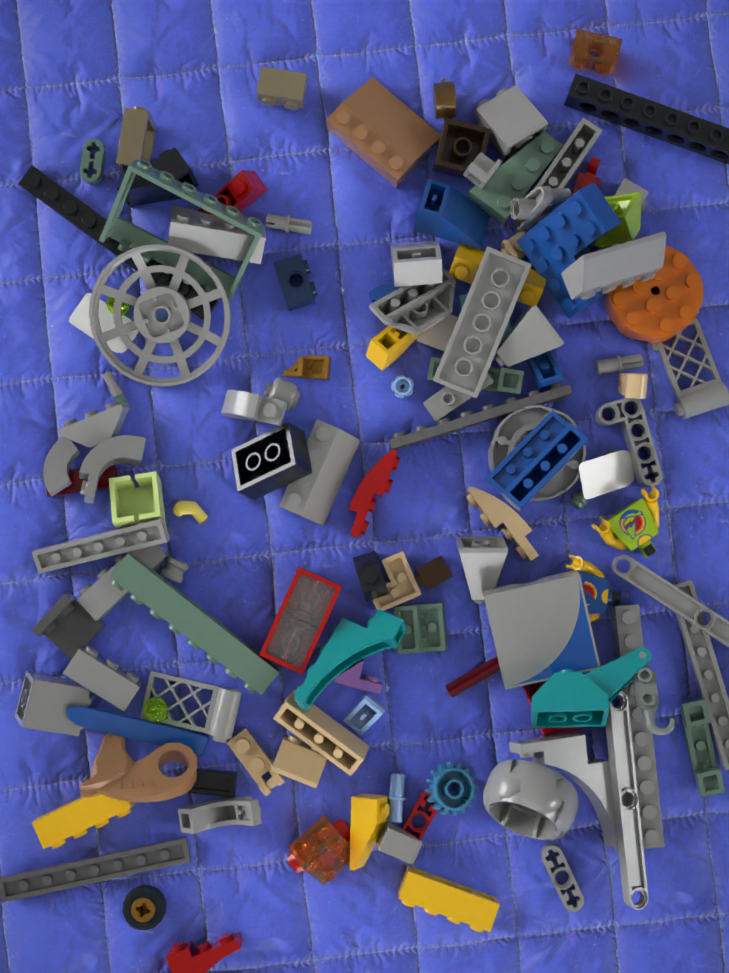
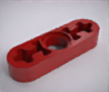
[401,787,438,840]

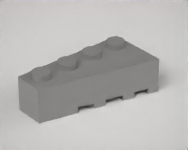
[167,205,266,264]

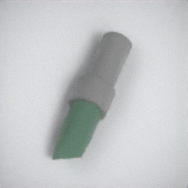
[102,371,130,413]

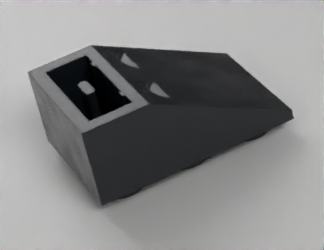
[117,147,199,207]

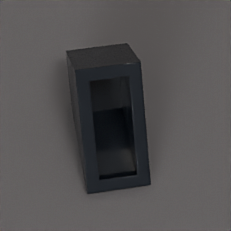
[353,551,389,602]

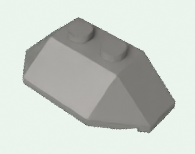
[369,267,456,335]

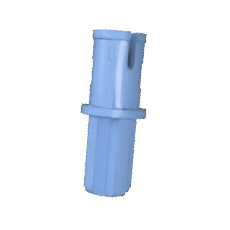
[387,773,406,823]

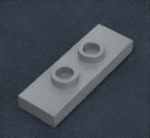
[423,373,495,423]

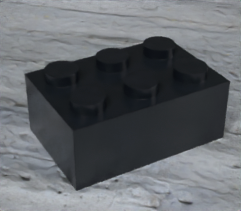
[231,422,312,500]

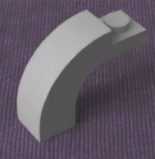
[221,390,287,427]
[79,435,146,504]
[177,796,262,834]

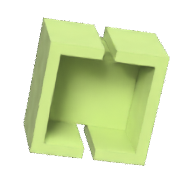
[109,471,166,529]

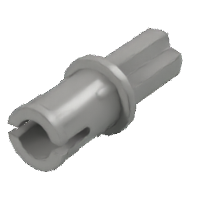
[265,213,313,235]
[595,354,644,375]

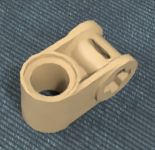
[618,373,648,399]

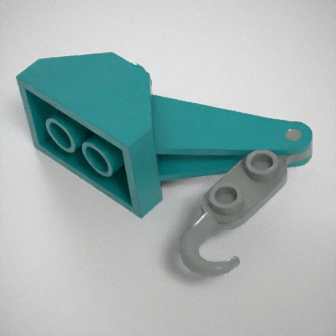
[531,647,675,736]

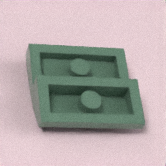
[394,603,448,654]

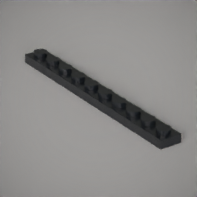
[18,166,219,320]

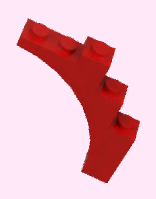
[166,932,243,973]

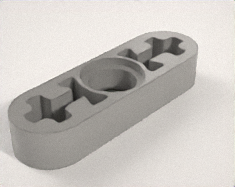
[540,843,584,912]

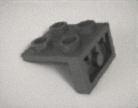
[32,593,105,660]

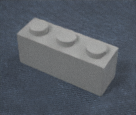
[63,645,142,711]

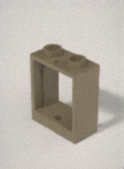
[116,106,157,176]

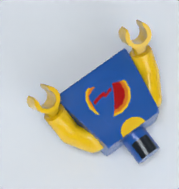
[566,554,621,622]

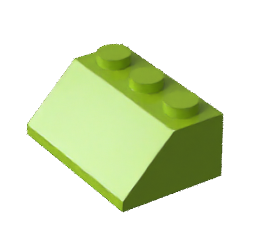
[590,192,642,247]

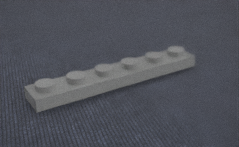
[32,517,170,574]

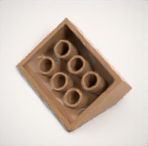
[327,77,440,188]

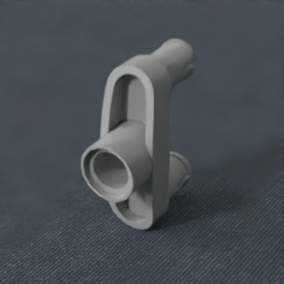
[510,186,571,231]

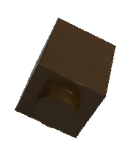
[414,556,453,590]

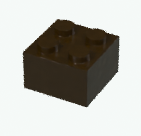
[432,118,491,179]

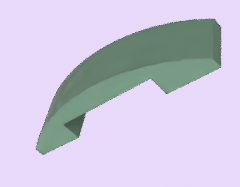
[427,357,524,395]
[681,698,725,797]

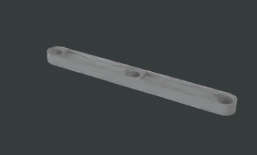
[611,555,729,648]
[605,691,649,910]

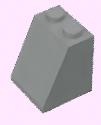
[474,85,548,163]
[15,671,92,736]

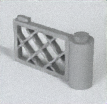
[651,317,729,419]
[140,670,242,743]

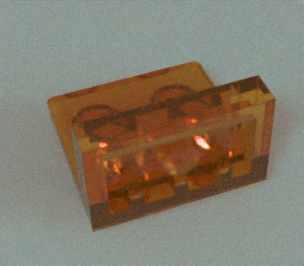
[288,815,350,885]

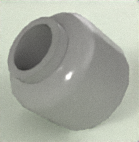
[264,377,300,412]

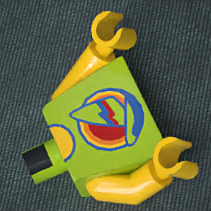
[592,485,660,558]

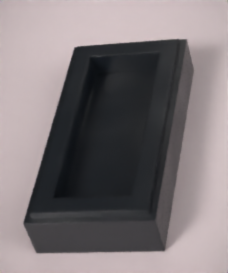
[187,768,238,797]

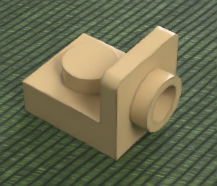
[500,231,526,260]

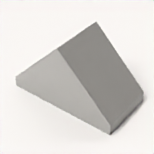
[376,821,423,864]

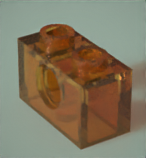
[567,29,622,75]

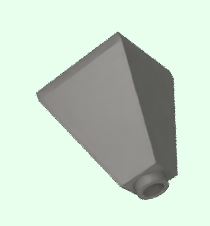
[494,305,564,368]
[456,536,508,604]

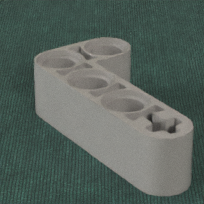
[594,398,662,488]

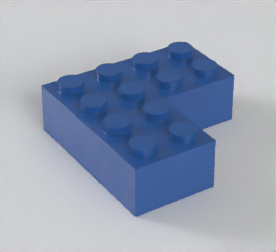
[517,182,621,319]

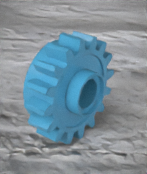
[424,762,478,816]

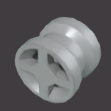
[160,556,190,583]

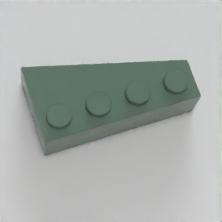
[467,132,563,226]

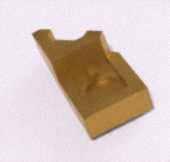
[283,355,331,380]

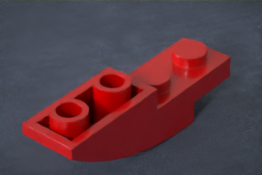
[348,449,400,538]

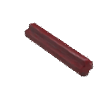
[446,656,500,697]

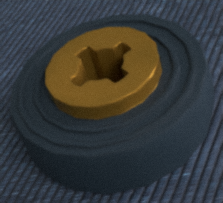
[123,885,166,930]

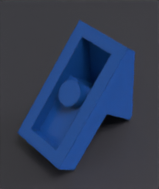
[527,351,564,390]

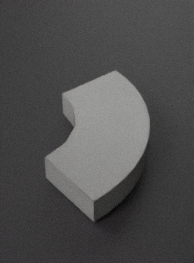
[43,436,80,496]

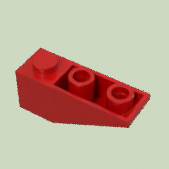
[198,170,268,216]

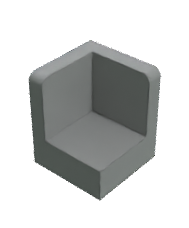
[463,153,502,189]

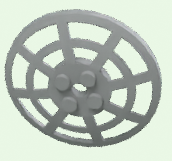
[89,244,231,387]

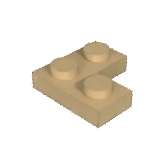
[373,551,422,611]

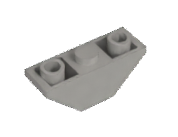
[57,401,129,448]

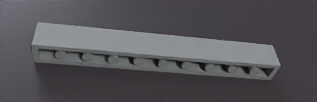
[610,603,665,849]

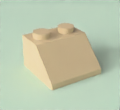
[271,735,327,788]

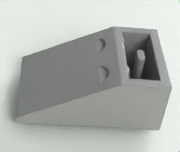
[390,240,442,287]

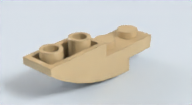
[465,487,539,561]

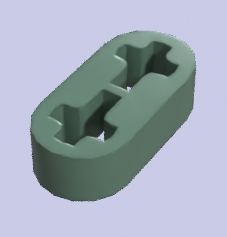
[80,139,106,185]

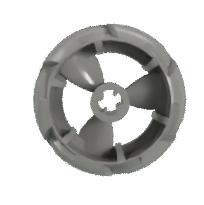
[483,759,578,840]

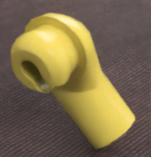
[173,500,208,524]

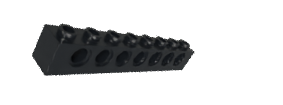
[564,74,729,165]

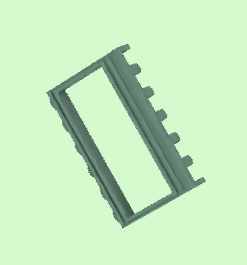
[99,159,266,303]

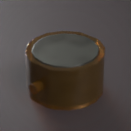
[433,78,456,120]

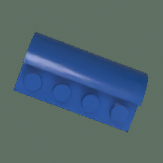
[485,410,588,511]

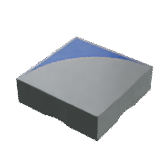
[482,570,601,690]

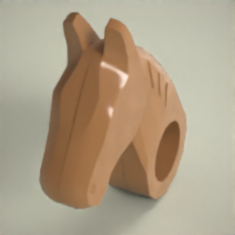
[79,733,197,802]

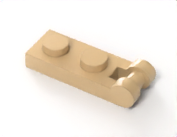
[227,727,286,796]

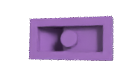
[334,659,383,694]

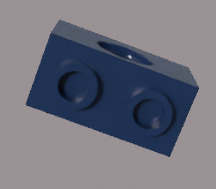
[273,254,318,311]

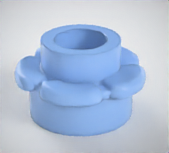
[391,375,414,398]

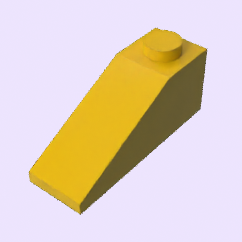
[366,326,422,371]
[350,793,390,871]

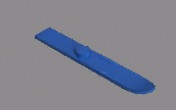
[66,706,209,756]

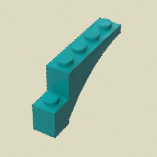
[294,609,407,712]

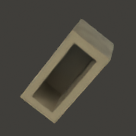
[256,66,308,110]

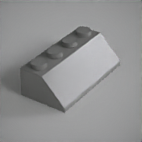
[561,231,666,300]
[279,419,361,526]

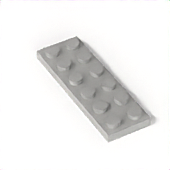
[433,246,532,399]

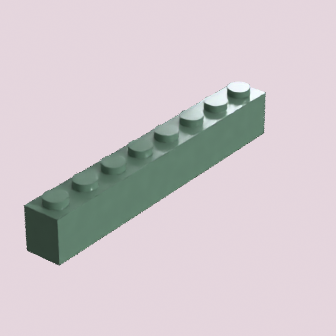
[109,552,280,695]

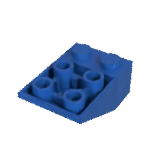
[413,179,490,250]

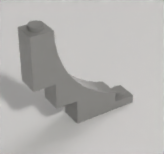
[509,732,630,851]

